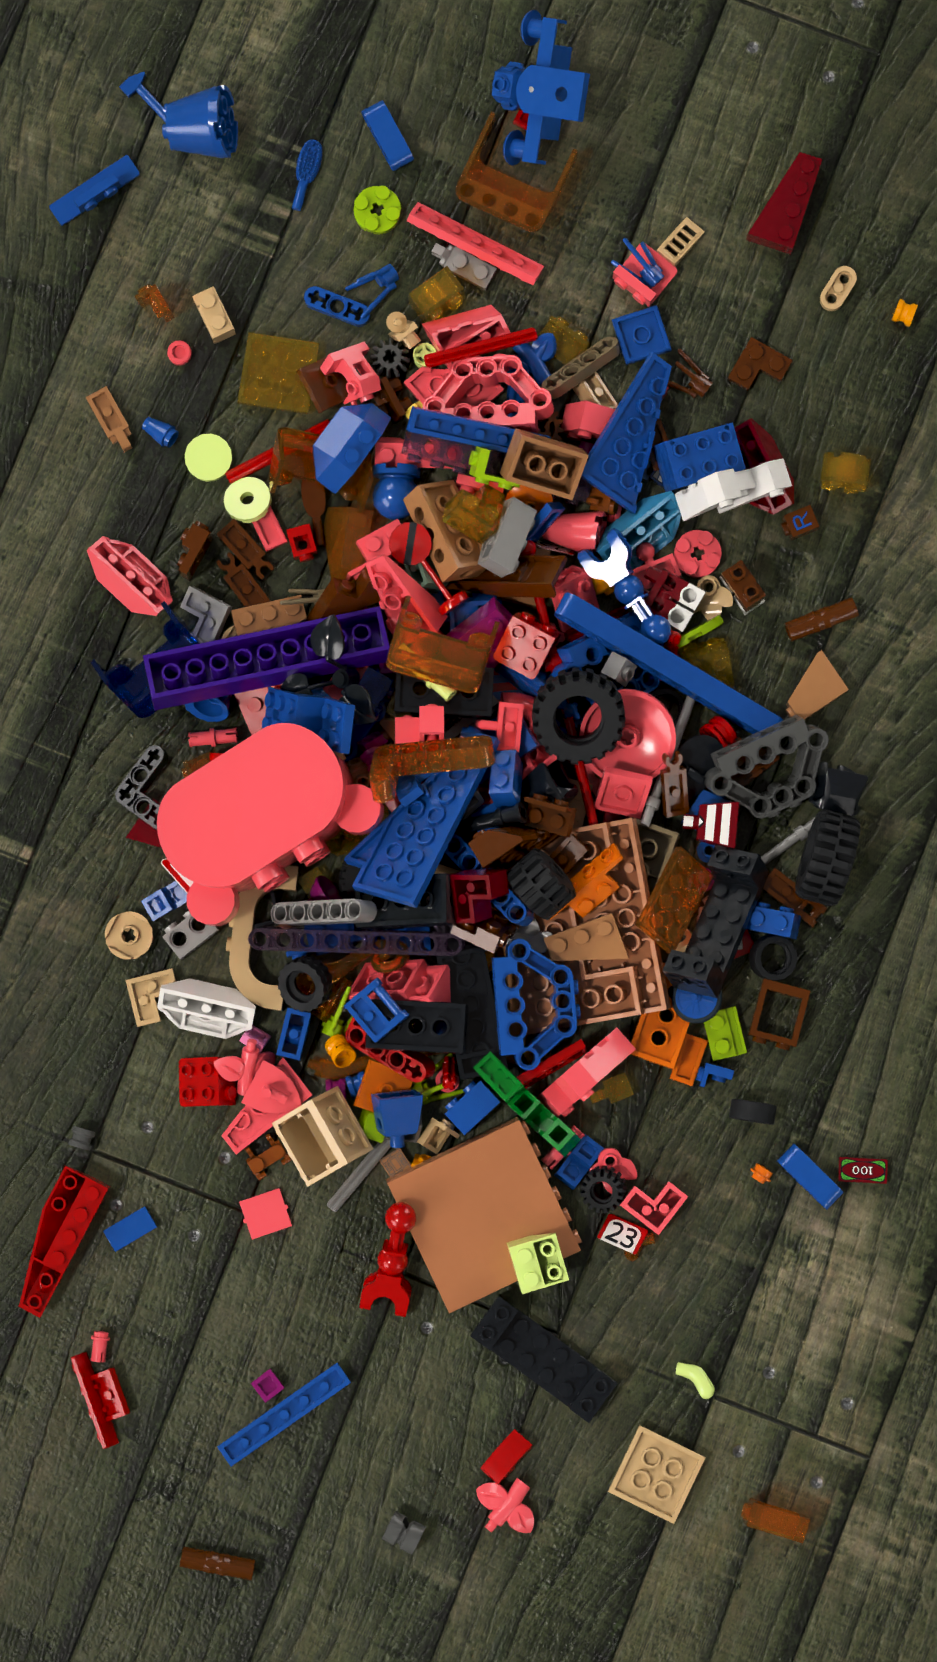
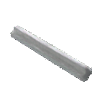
[327,1137,391,1212]

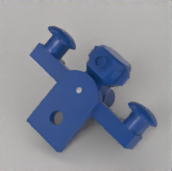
[492,10,590,165]

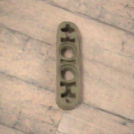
[542,336,621,399]

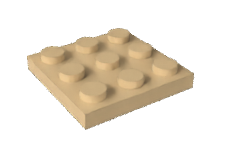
[608,1425,706,1524]

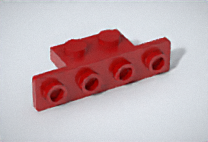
[71,1352,130,1449]

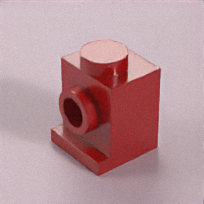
[286,524,317,563]

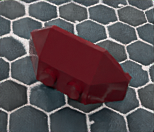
[734,418,794,515]

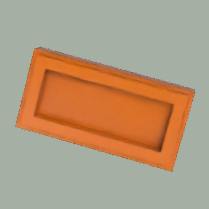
[669,1033,708,1086]

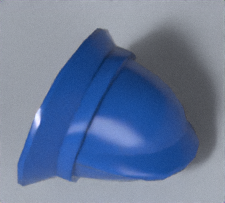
[185,694,232,722]

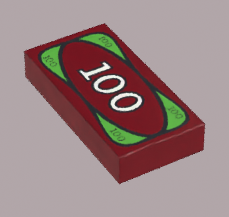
[838,1157,888,1184]

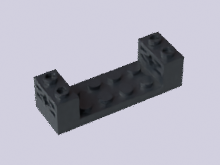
[662,845,770,998]
[432,933,508,1080]
[470,1295,618,1423]

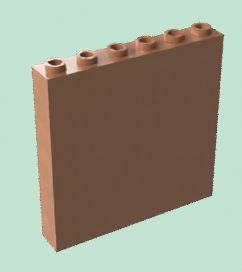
[386,1117,582,1313]

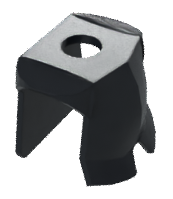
[521,760,578,805]
[809,762,868,816]

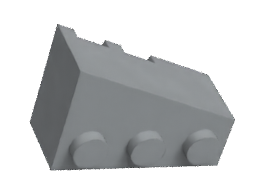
[478,497,537,578]

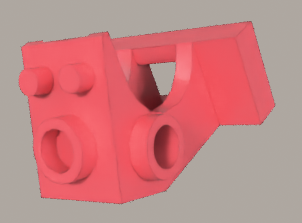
[320,341,382,405]

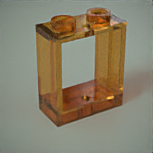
[741,1498,810,1543]

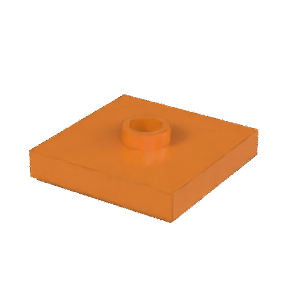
[354,1060,413,1112]

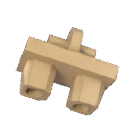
[386,312,421,349]

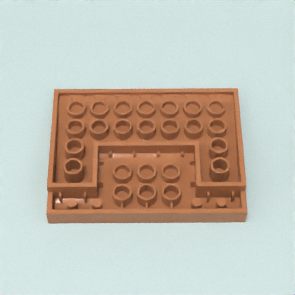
[507,818,671,1035]

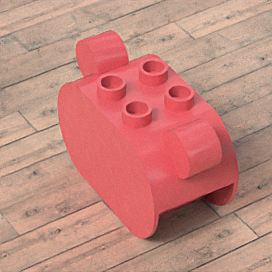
[157,723,384,926]

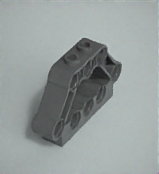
[704,714,829,818]

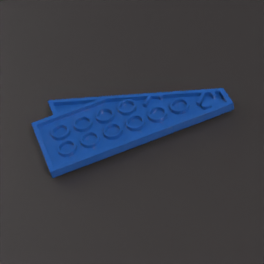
[344,732,500,908]

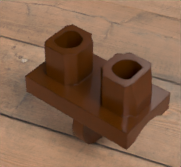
[373,376,413,424]

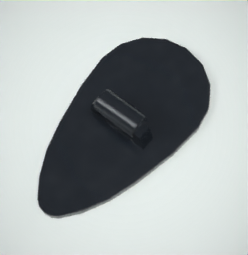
[662,734,723,804]

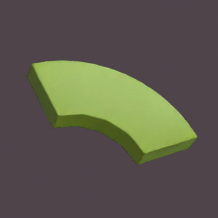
[663,615,724,649]

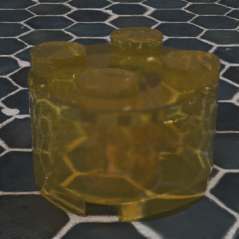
[820,452,871,494]

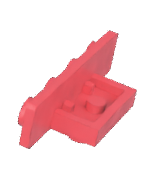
[346,519,401,581]

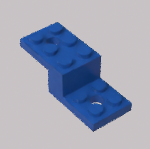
[262,687,355,754]

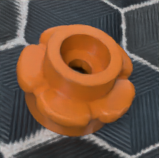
[750,1163,773,1184]

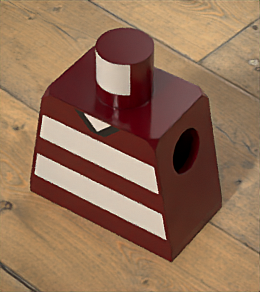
[682,802,739,849]

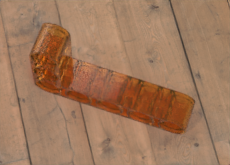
[369,736,496,803]

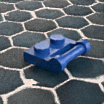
[344,978,409,1043]

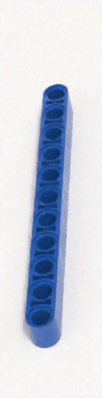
[554,592,783,734]

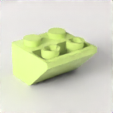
[507,1233,569,1294]

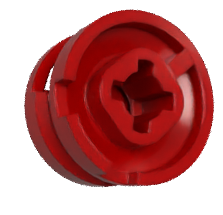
[700,716,737,748]

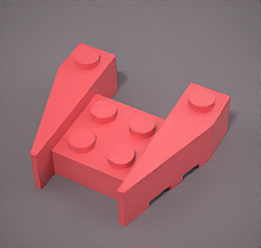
[536,1027,636,1118]

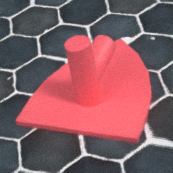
[241,1060,302,1113]

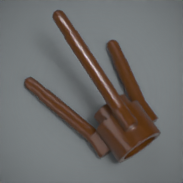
[667,349,713,398]

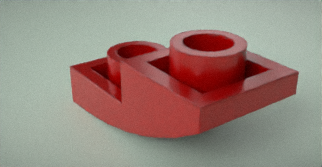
[480,1429,532,1485]

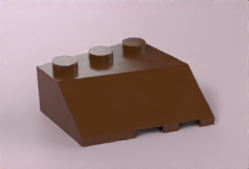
[468,825,561,871]

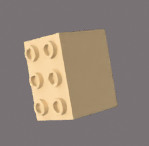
[272,1086,373,1187]

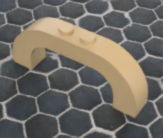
[226,866,299,1011]

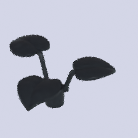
[281,615,377,725]

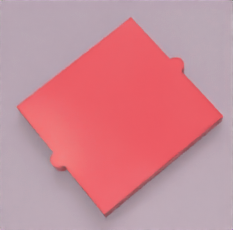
[239,1188,292,1240]

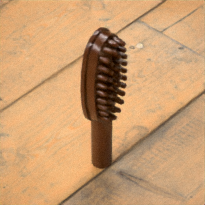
[301,472,326,547]

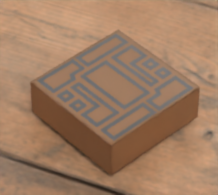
[379,1148,411,1177]

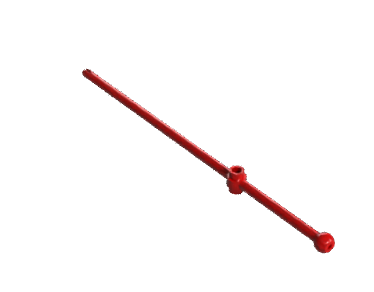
[520,540,599,825]

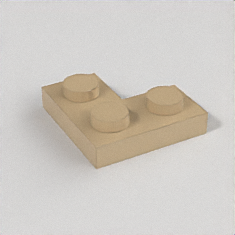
[126,968,176,1027]

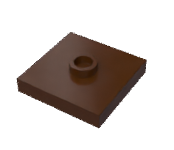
[296,357,348,414]

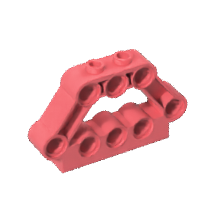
[423,353,554,440]

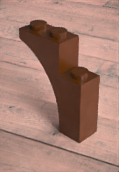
[307,565,380,621]

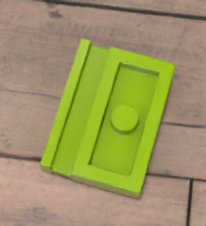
[703,1006,747,1061]

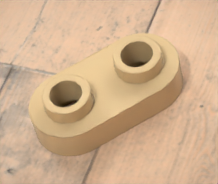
[820,266,857,311]

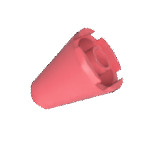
[542,511,607,558]

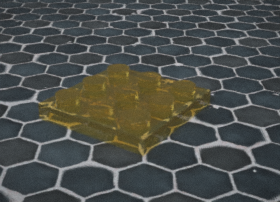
[237,332,319,414]

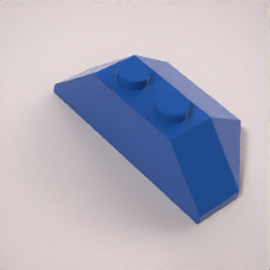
[312,403,391,494]

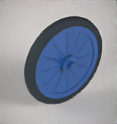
[672,988,722,1023]

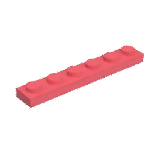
[407,202,544,285]

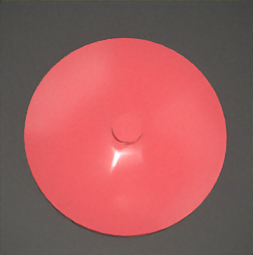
[579,689,676,779]

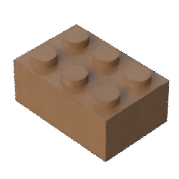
[500,428,589,500]

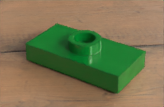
[473,1051,524,1103]

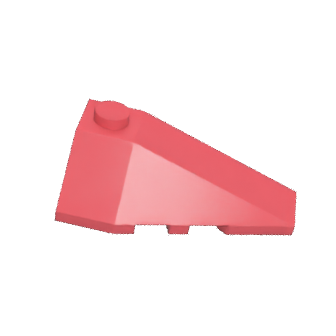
[365,553,448,645]

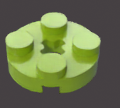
[354,186,401,235]

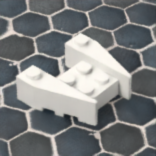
[675,458,792,521]

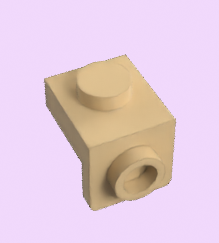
[417,1117,460,1154]

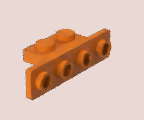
[550,843,623,920]

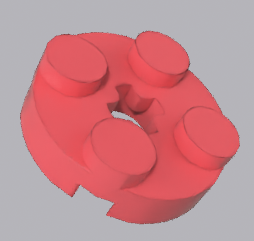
[673,530,722,578]

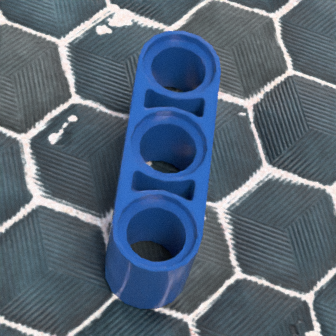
[361,100,414,171]
[777,1143,844,1210]

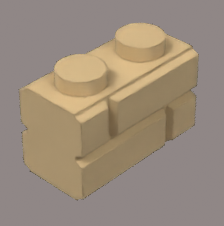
[192,286,236,344]

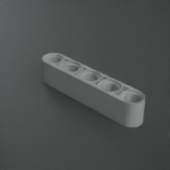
[270,899,377,926]

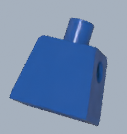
[371,1089,423,1148]

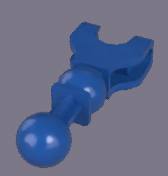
[578,528,671,645]

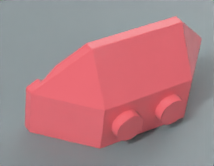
[87,536,173,616]

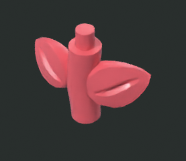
[213,1039,275,1096]
[476,1478,534,1533]

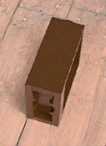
[748,978,810,1051]

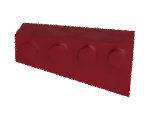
[746,152,822,255]

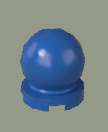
[372,463,420,520]

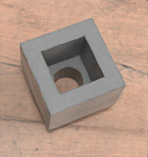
[601,651,637,687]

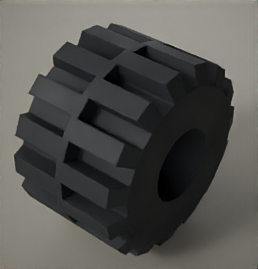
[507,848,576,920]

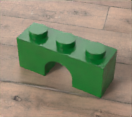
[507,1087,581,1157]

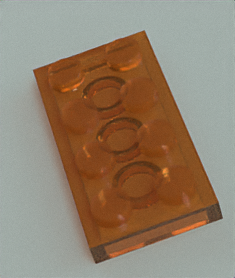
[635,847,713,954]

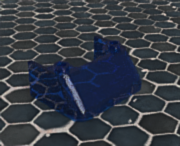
[91,601,201,718]

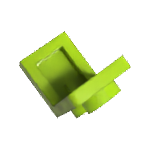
[469,446,520,490]

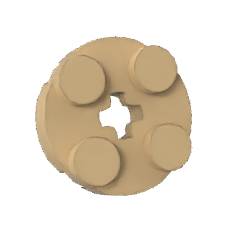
[105,911,153,960]

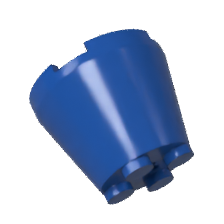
[162,85,238,158]

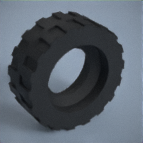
[278,955,333,1012]

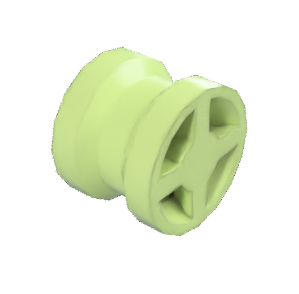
[413,343,436,368]

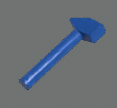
[119,72,166,123]

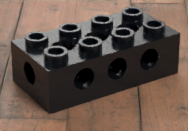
[394,663,494,719]
[355,873,458,930]
[365,999,468,1054]

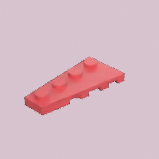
[221,1057,313,1155]

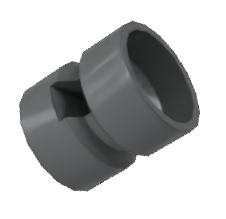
[381,1511,426,1555]

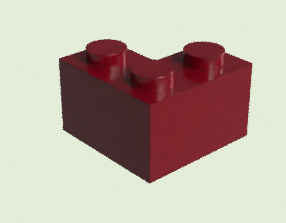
[450,869,509,923]

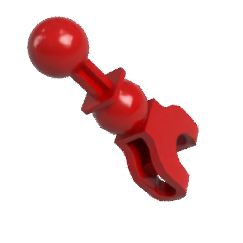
[359,1202,416,1317]

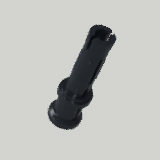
[456,802,528,836]

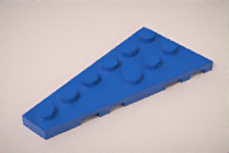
[581,353,672,514]

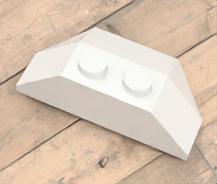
[157,978,256,1039]

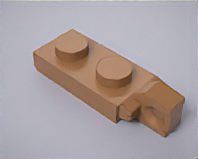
[86,386,132,453]

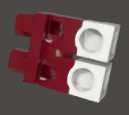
[644,566,706,632]

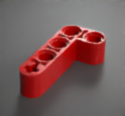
[346,1017,435,1083]

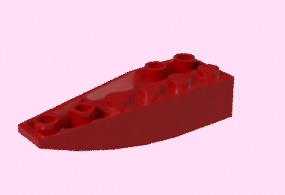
[19,1166,110,1318]

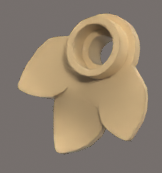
[694,575,733,620]

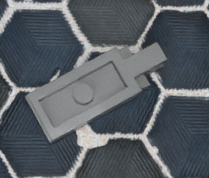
[431,243,497,290]

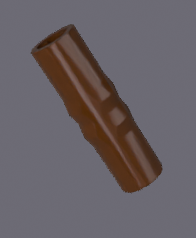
[784,597,859,642]
[180,1546,255,1580]

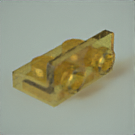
[538,315,590,365]

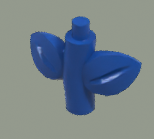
[507,333,557,387]

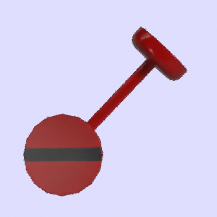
[389,522,469,616]

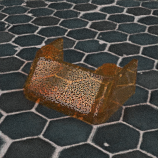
[269,427,373,513]
[386,595,500,693]

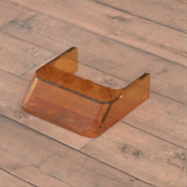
[455,111,578,232]

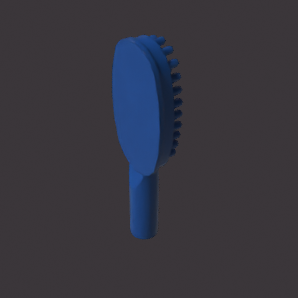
[292,139,322,211]

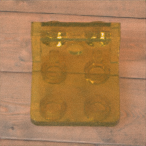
[678,638,735,690]

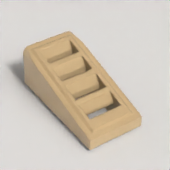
[656,217,705,267]

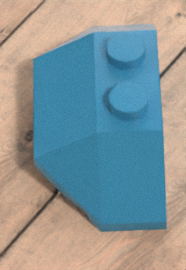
[596,491,681,569]

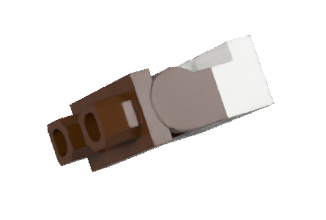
[719,560,766,615]

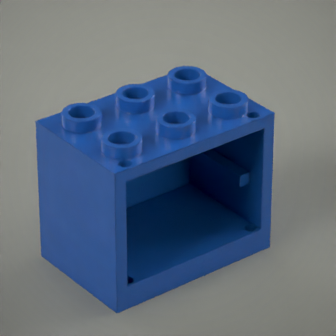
[652,422,746,492]

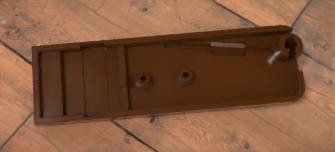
[445,555,567,598]

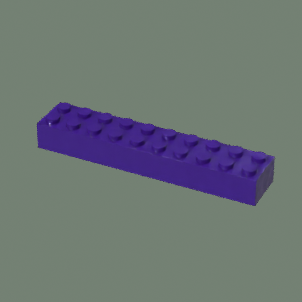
[143,606,391,711]

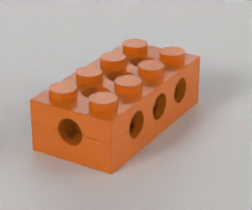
[630,963,690,1070]

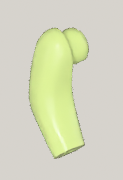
[676,1362,715,1399]

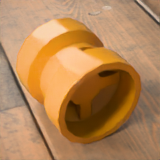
[325,1034,356,1068]

